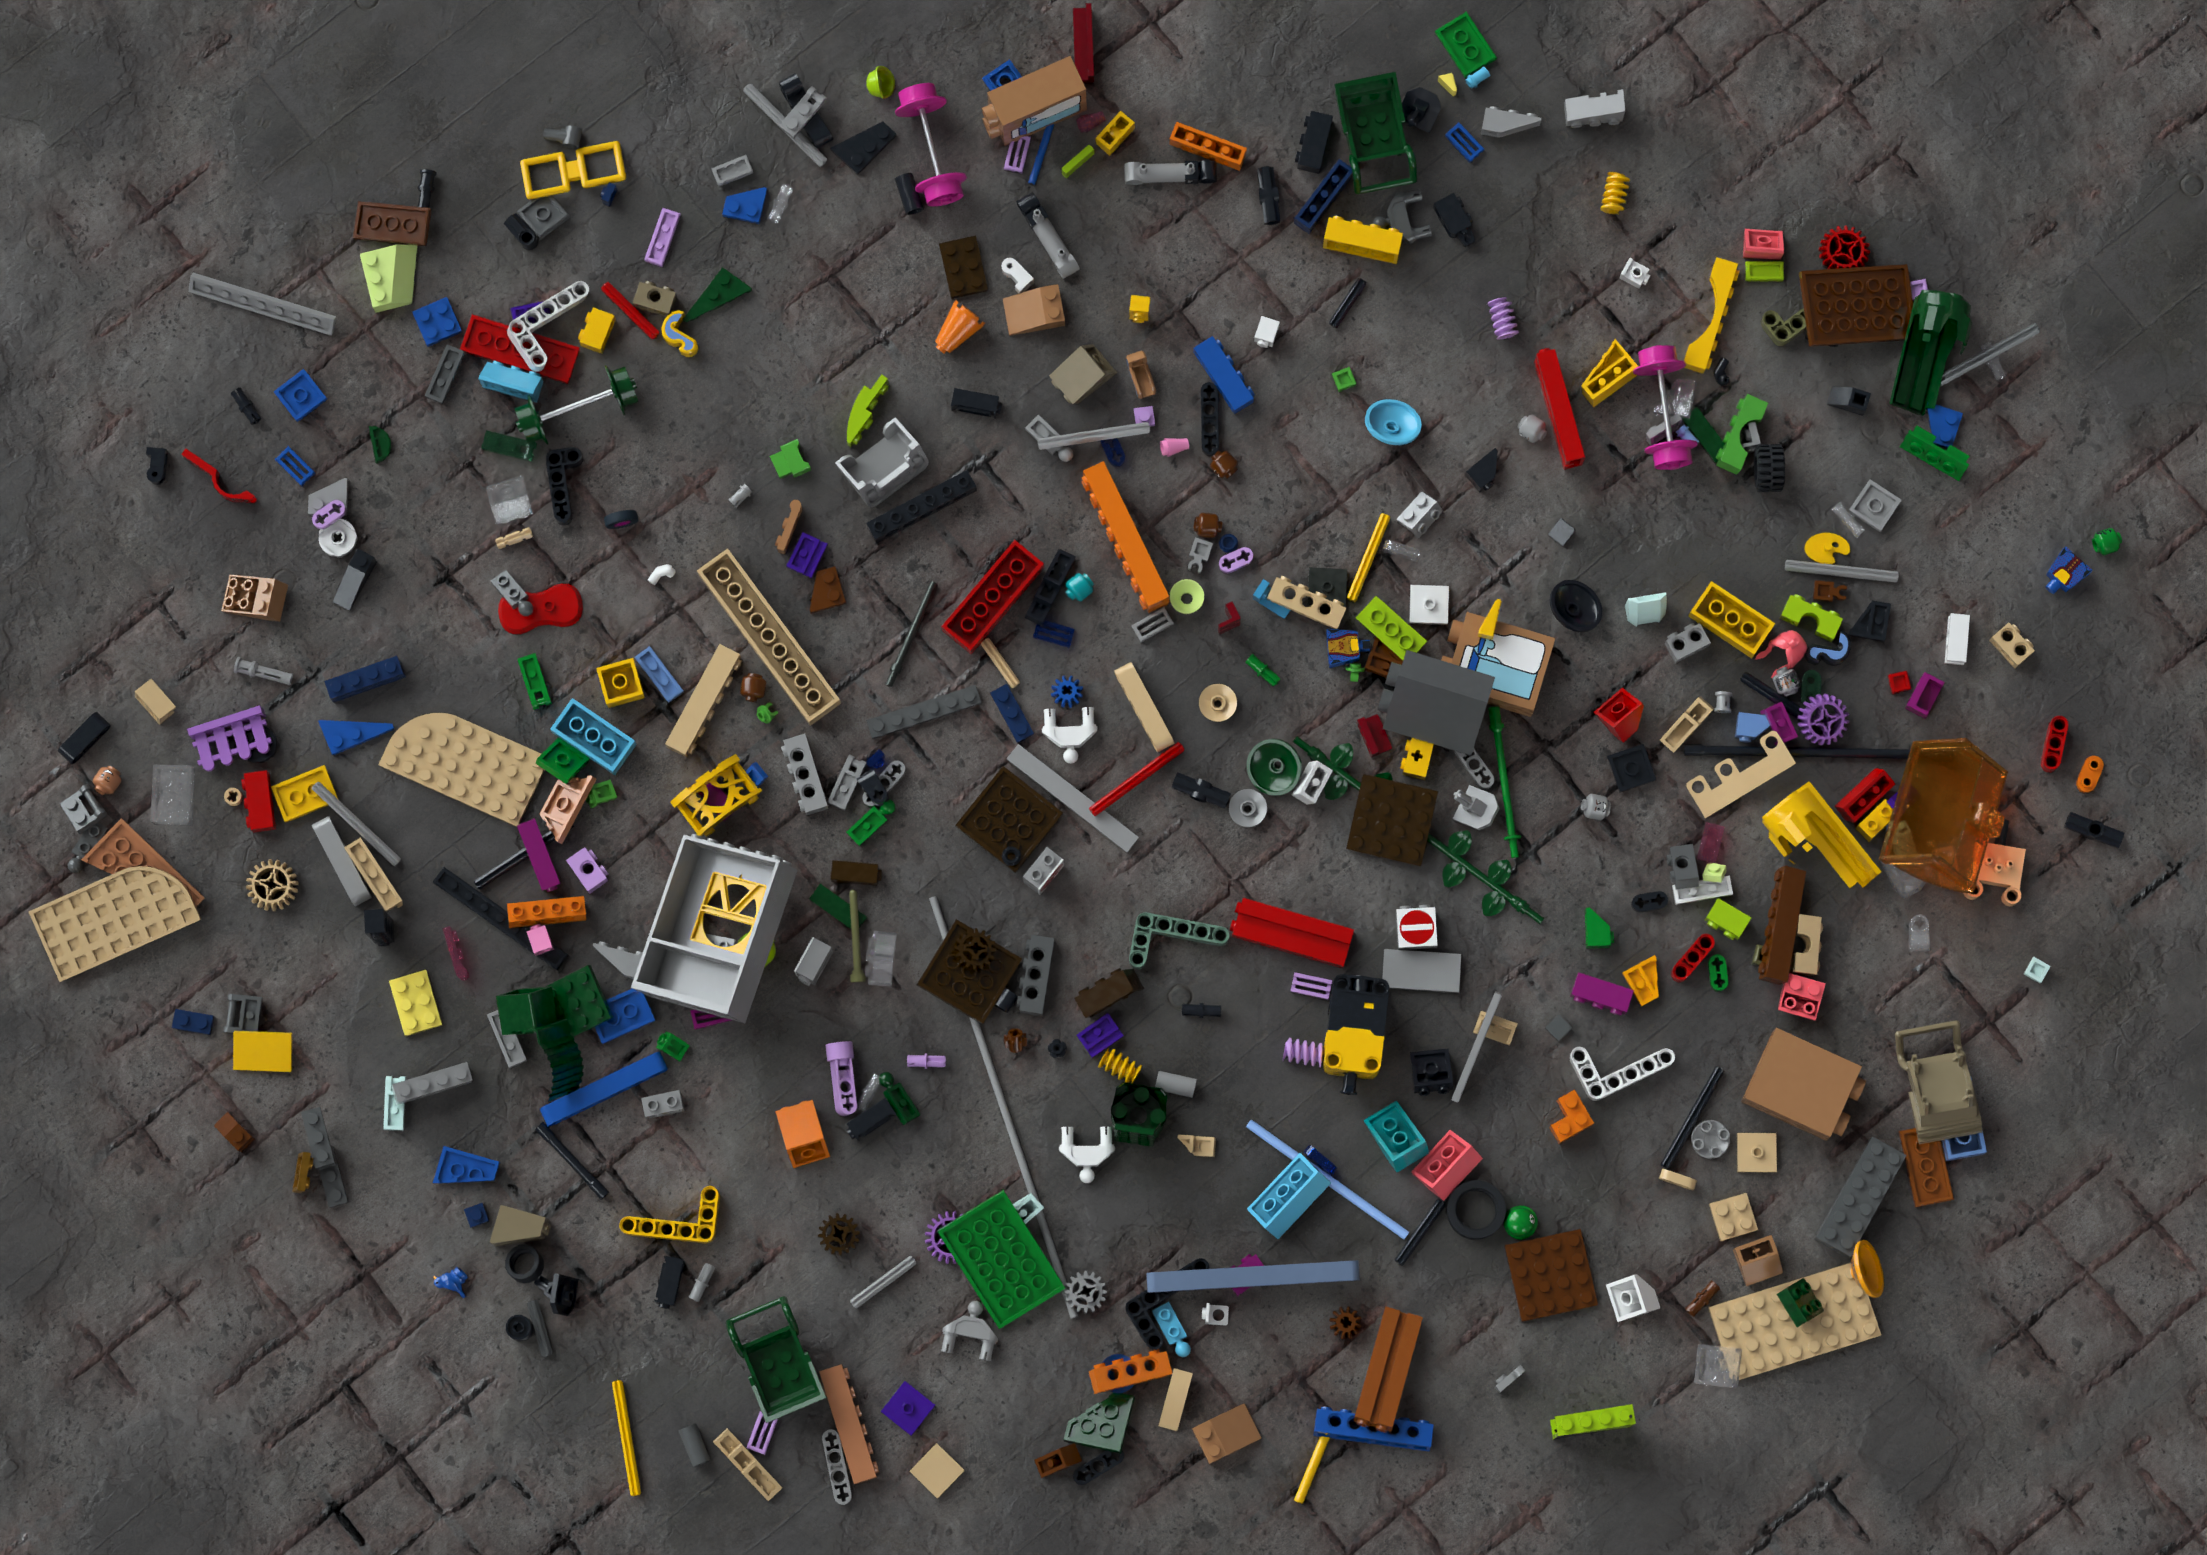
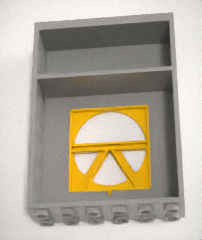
[631,834,797,1024]

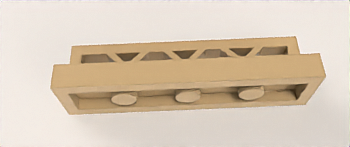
[344,837,403,912]

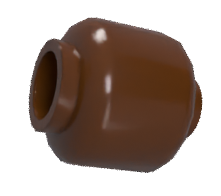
[1210,451,1238,479]
[1194,512,1222,538]
[740,673,766,702]

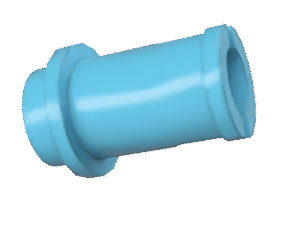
[1465,67,1490,89]

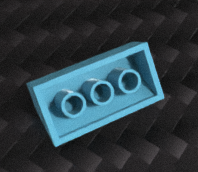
[1247,1153,1331,1239]

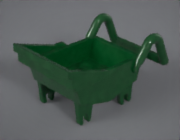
[1334,72,1418,195]
[726,1296,826,1423]

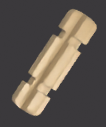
[496,527,533,549]

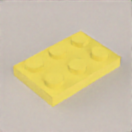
[389,970,442,1036]

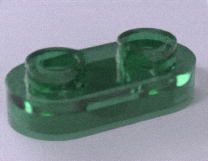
[1800,670,1821,708]

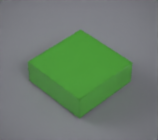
[1332,367,1356,392]

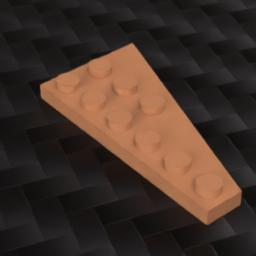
[81,818,205,907]

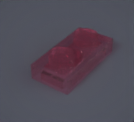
[1696,822,1725,864]

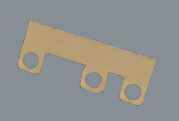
[1686,731,1796,818]

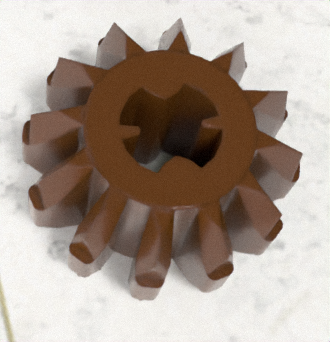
[1329,1306,1362,1339]

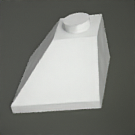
[1606,1274,1660,1322]

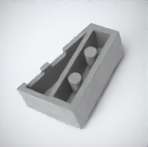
[1564,89,1625,128]

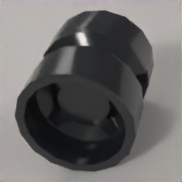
[506,1315,534,1342]

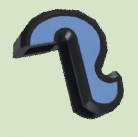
[1805,630,1851,666]

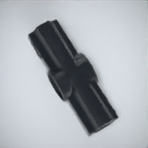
[1257,166,1281,225]
[1171,772,1231,809]
[2064,812,2125,849]

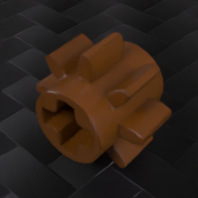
[1004,1028,1027,1053]

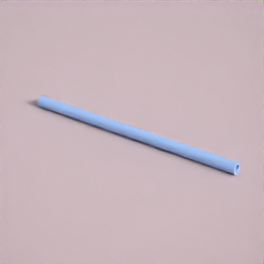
[1246,1119,1409,1240]

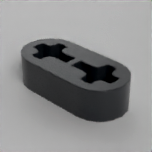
[1631,891,1668,913]

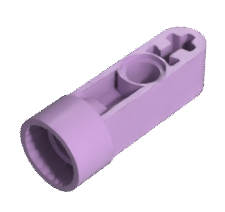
[825,1041,857,1116]

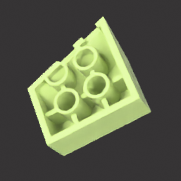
[360,245,418,313]

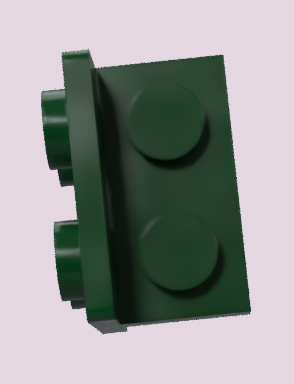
[1776,1278,1824,1327]

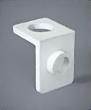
[1202,1303,1229,1325]

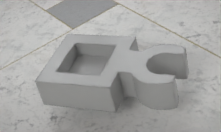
[1188,537,1213,574]
[1495,1365,1525,1393]

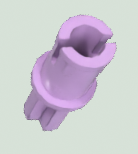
[907,1053,946,1069]

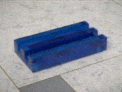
[1033,621,1075,648]

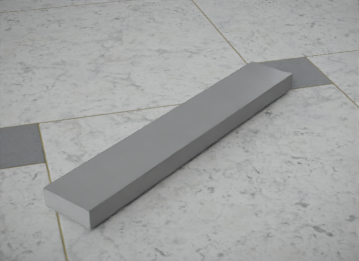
[1451,991,1502,1103]

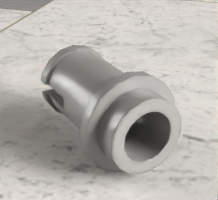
[728,484,752,508]

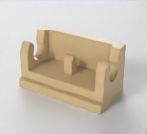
[135,679,176,725]
[1473,1011,1518,1046]

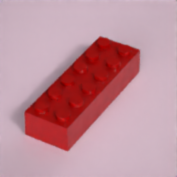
[941,540,1044,655]

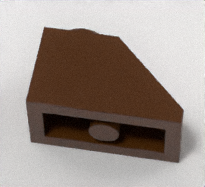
[214,1112,255,1153]
[1034,1443,1082,1478]

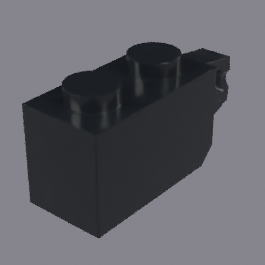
[1433,193,1475,247]

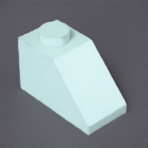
[1013,1193,1044,1224]

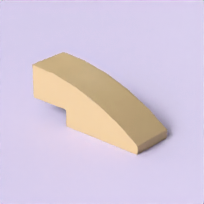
[1660,696,1714,753]
[1159,1368,1193,1431]

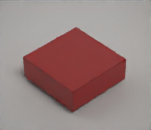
[1888,671,1911,694]

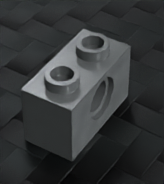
[1666,844,1699,890]

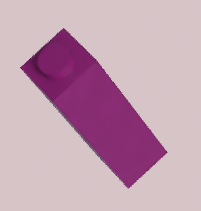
[517,818,560,892]

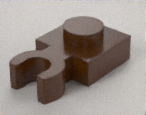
[1813,580,1847,602]

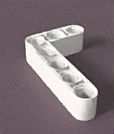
[507,281,589,372]
[1570,1047,1675,1101]

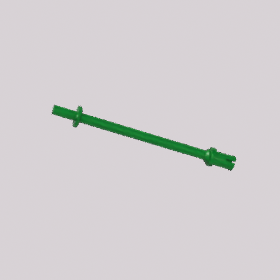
[1488,707,1521,858]

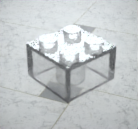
[1694,1344,1742,1388]

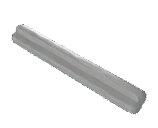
[850,1256,916,1308]

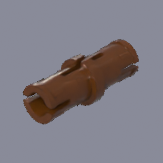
[1685,1280,1720,1317]

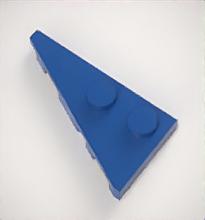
[318,720,395,756]

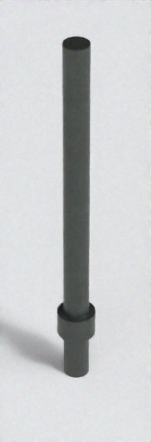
[885,581,937,688]

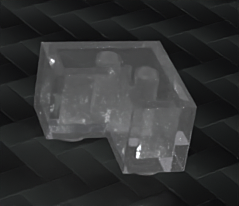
[865,931,897,987]

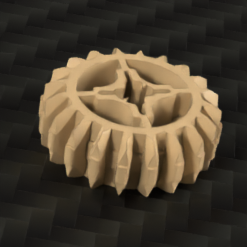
[246,859,299,911]

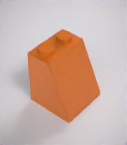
[775,1100,830,1168]

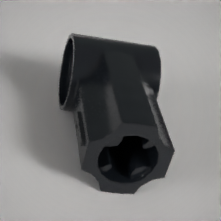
[504,213,538,250]

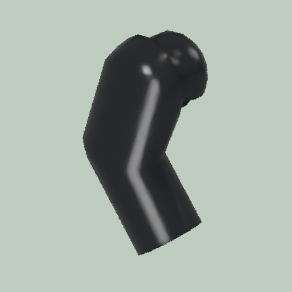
[1713,357,1730,386]

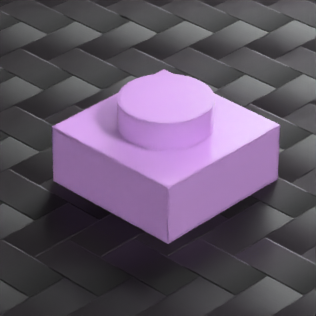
[1134,406,1155,427]

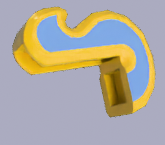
[661,310,698,357]

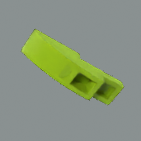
[847,374,889,448]

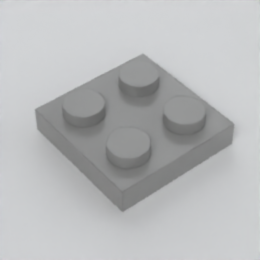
[1848,479,1901,532]

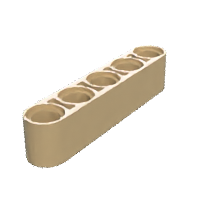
[1114,662,1175,752]

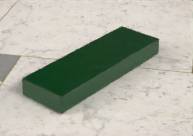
[1682,407,1725,464]
[809,884,867,929]

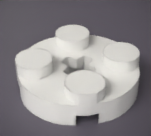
[319,519,358,558]

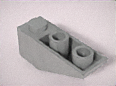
[1481,106,1541,138]
[593,941,643,979]

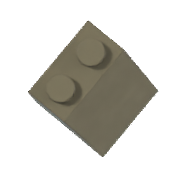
[1049,344,1117,404]
[490,1205,551,1247]

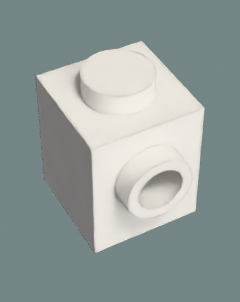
[1254,316,1280,348]

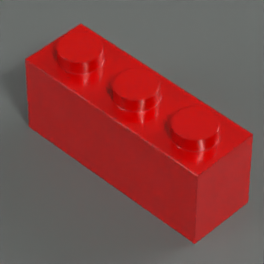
[1834,768,1895,822]
[241,770,276,833]

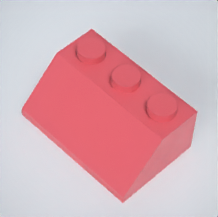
[1411,1130,1483,1201]

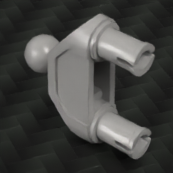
[941,1301,998,1361]

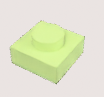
[1702,863,1726,883]

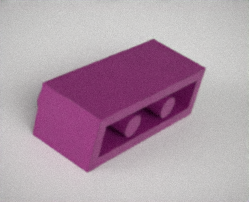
[1570,972,1634,1016]

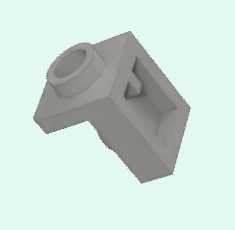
[1741,422,1761,453]

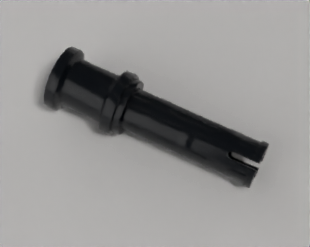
[418,169,437,208]

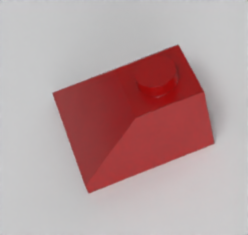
[1594,688,1644,742]

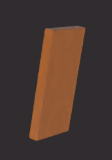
[1899,1128,1954,1208]

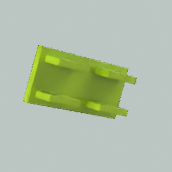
[1355,596,1427,661]

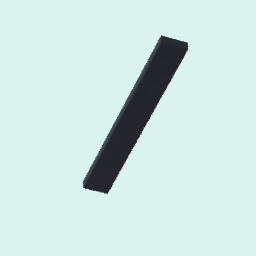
[433,867,568,970]

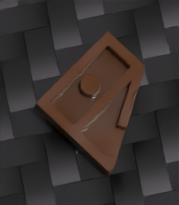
[810,566,846,614]

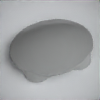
[1691,1120,1730,1159]

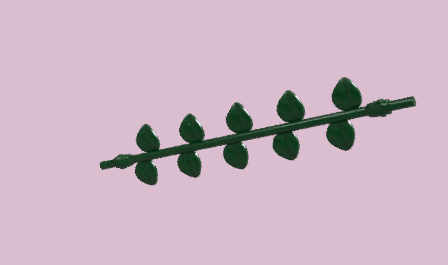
[1293,736,1544,924]

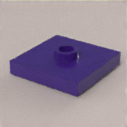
[881,1381,935,1436]

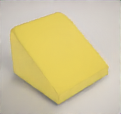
[1438,73,1457,96]

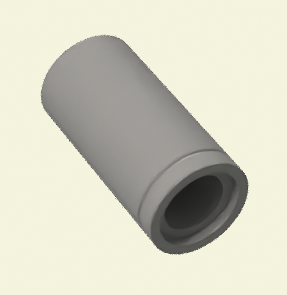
[1155,1071,1197,1098]

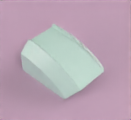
[1625,593,1667,627]

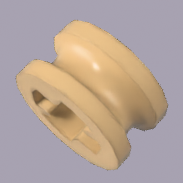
[224,788,243,806]

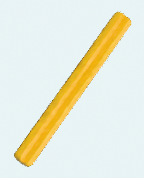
[1347,513,1390,602]

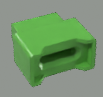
[770,439,811,479]

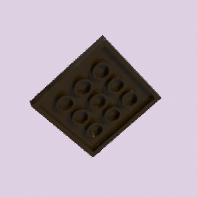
[955,766,1063,873]
[1346,774,1439,866]
[917,919,1022,1025]

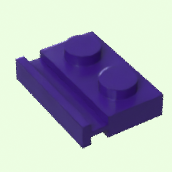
[786,532,828,579]
[1076,1013,1124,1058]

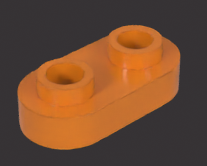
[2076,756,2104,793]

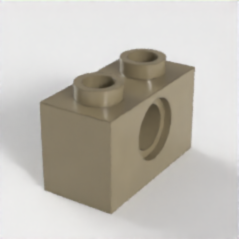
[633,281,677,317]

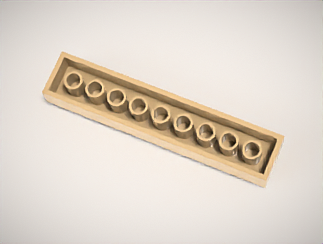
[697,548,841,726]

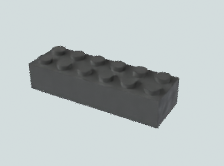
[1814,1136,1907,1258]

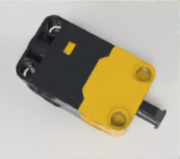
[1323,974,1389,1095]

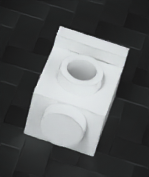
[1620,258,1651,289]

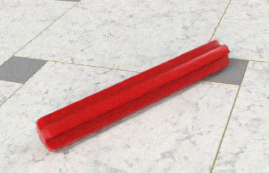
[601,282,659,340]

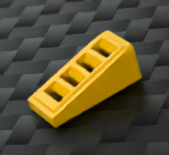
[1478,599,1502,640]

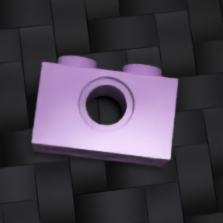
[566,847,608,894]

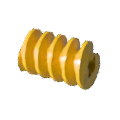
[1600,172,1630,214]
[1098,1048,1142,1084]

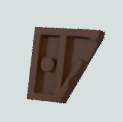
[1365,637,1403,678]

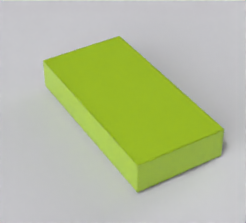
[1062,145,1094,178]
[1745,261,1784,282]

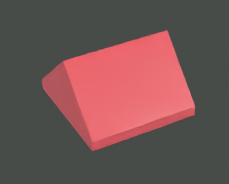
[1743,229,1784,260]

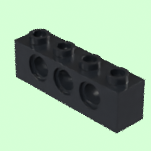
[364,909,394,946]

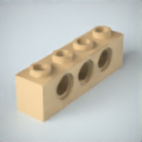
[1267,576,1346,629]

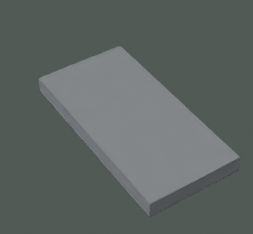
[1382,949,1461,993]

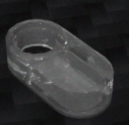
[1382,540,1421,561]

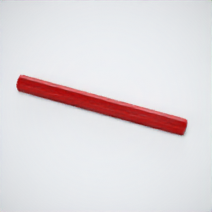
[1089,742,1184,816]

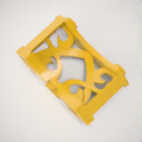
[670,754,762,837]

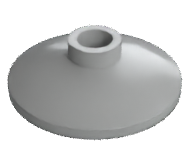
[1229,789,1267,827]

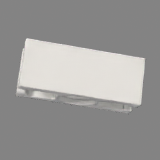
[1944,613,1970,665]

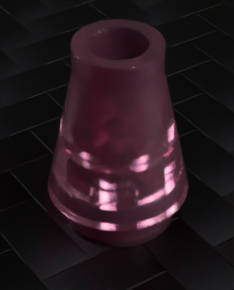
[1076,111,1106,133]

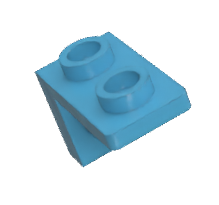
[1253,579,1290,619]

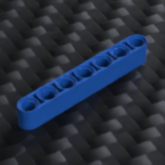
[539,1051,668,1127]

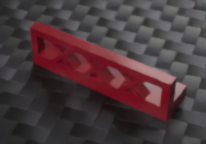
[1073,3,1094,83]

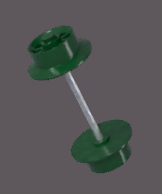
[514,365,639,445]

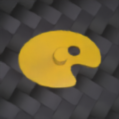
[1804,533,1850,564]

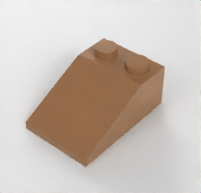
[1003,284,1065,336]
[1192,1404,1262,1465]

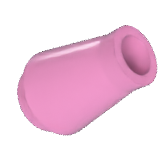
[1160,438,1189,457]

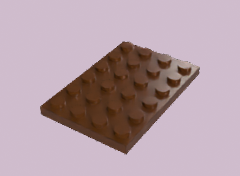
[1799,264,1913,347]

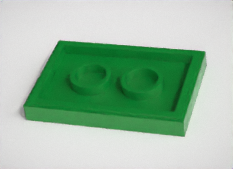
[1435,11,1497,78]

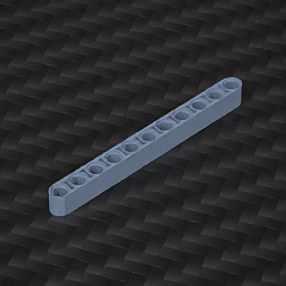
[1146,1260,1360,1293]

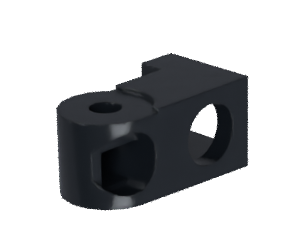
[146,447,168,485]

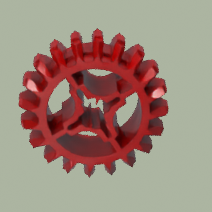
[1818,225,1870,269]

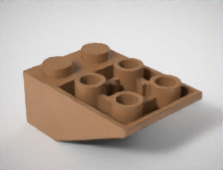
[221,575,288,622]

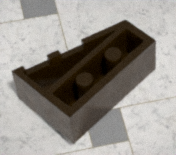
[1074,968,1144,1018]

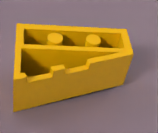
[1581,339,1638,407]

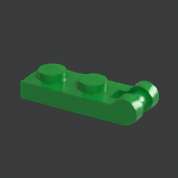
[517,653,552,710]

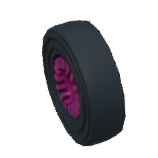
[604,510,639,529]

